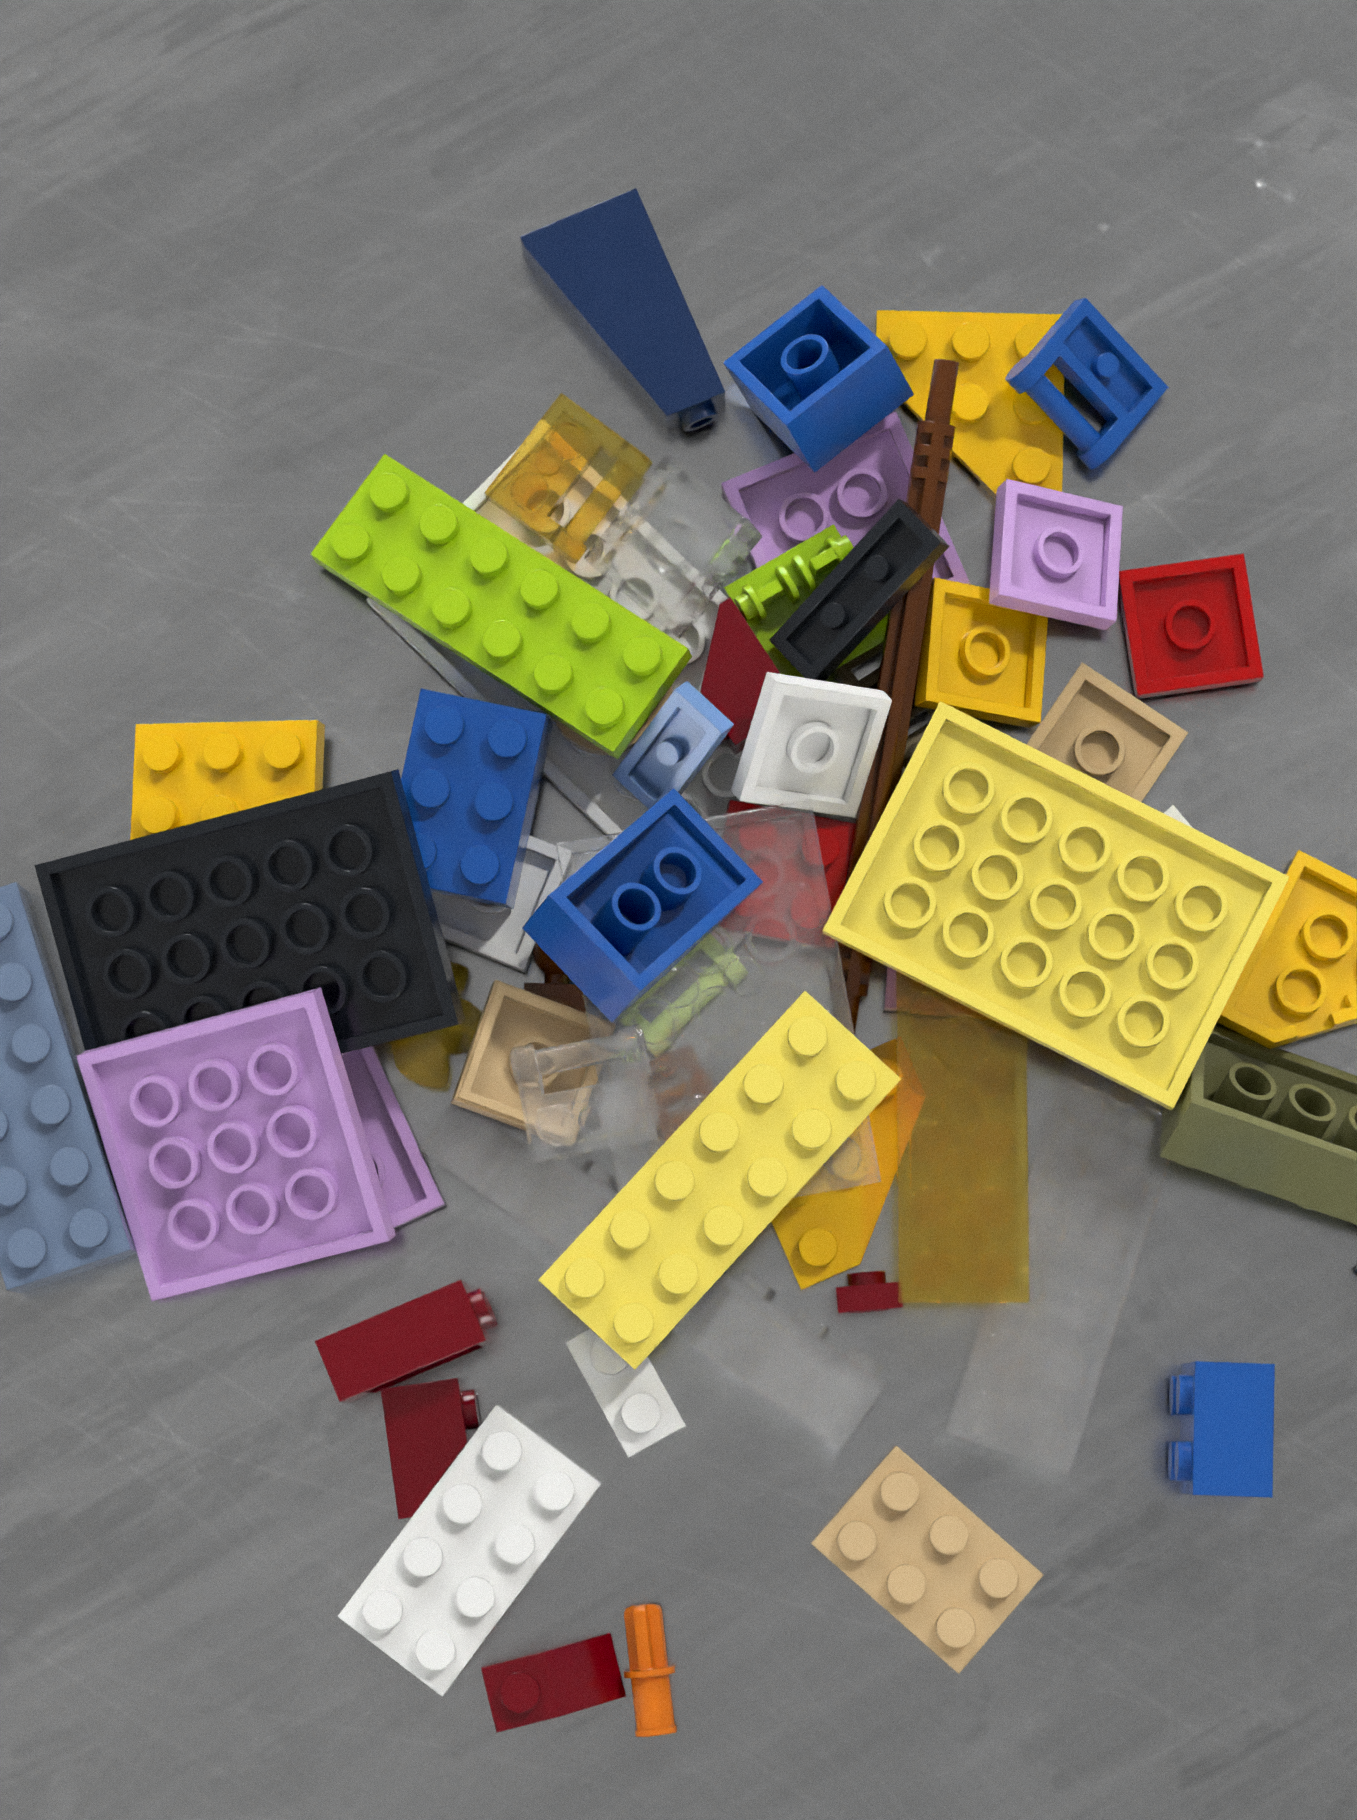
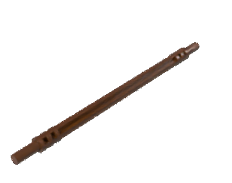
[829,359,959,1036]

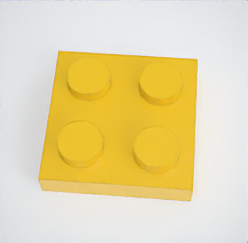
[915,577,1048,728]

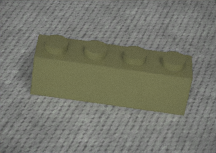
[1160,1026,1357,1226]

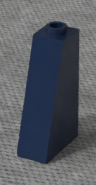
[520,188,725,431]

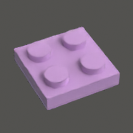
[989,479,1123,630]

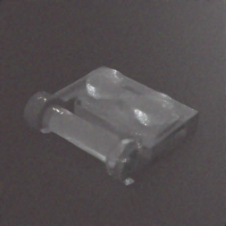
[510,1023,663,1164]

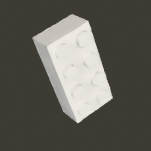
[338,1405,603,1696]

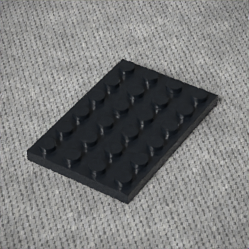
[34,769,466,1054]

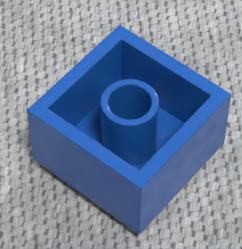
[723,285,914,473]
[1168,1361,1275,1498]

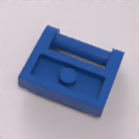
[1005,298,1169,470]

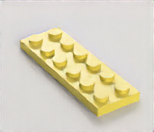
[538,991,901,1370]

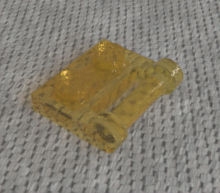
[484,393,653,565]

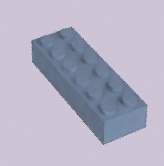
[0,882,137,1293]

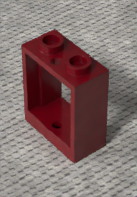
[315,1280,499,1404]

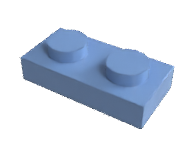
[612,681,734,809]

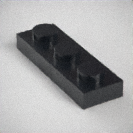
[769,499,950,681]

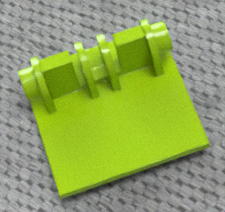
[724,524,888,678]

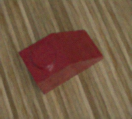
[700,597,780,755]
[380,1378,480,1519]
[481,1632,626,1733]

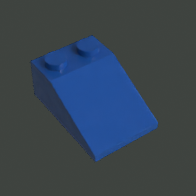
[522,788,763,1022]

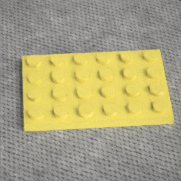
[822,701,1289,1110]

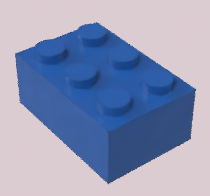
[401,688,553,909]

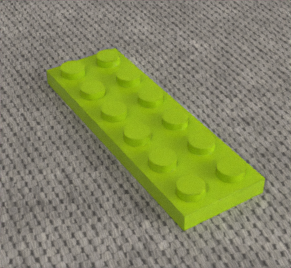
[310,454,692,760]

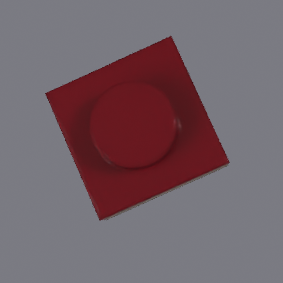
[834,1271,903,1315]

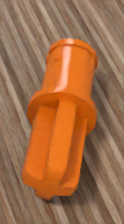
[624,1603,677,1737]

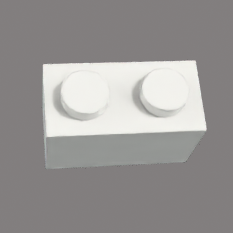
[565,1329,686,1458]

